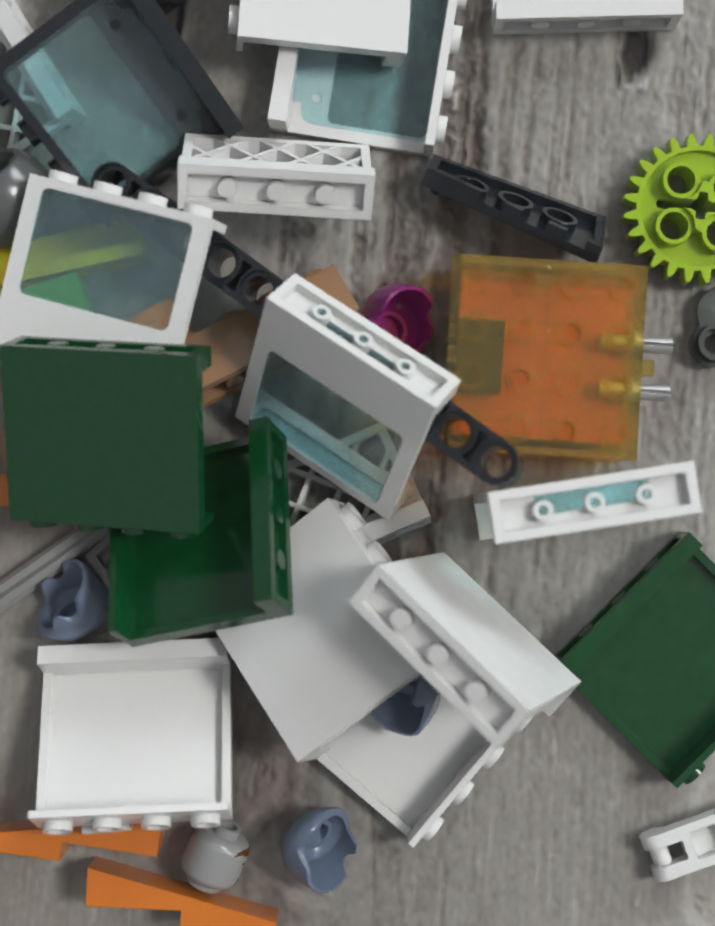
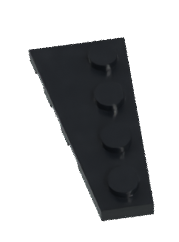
[421,154,606,265]

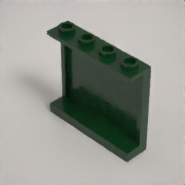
[0,336,214,539]
[105,416,293,647]
[555,531,715,788]

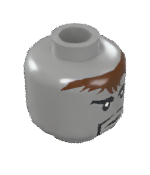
[181,820,250,894]

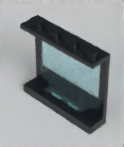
[0,0,244,229]

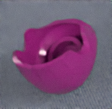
[361,284,434,353]

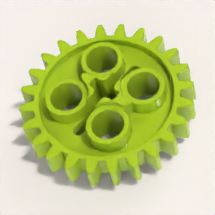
[620,133,715,286]

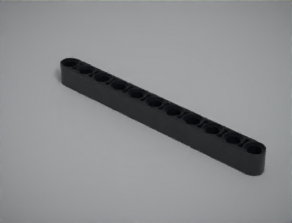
[91,162,524,487]

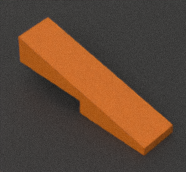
[0,820,165,861]
[85,856,279,926]

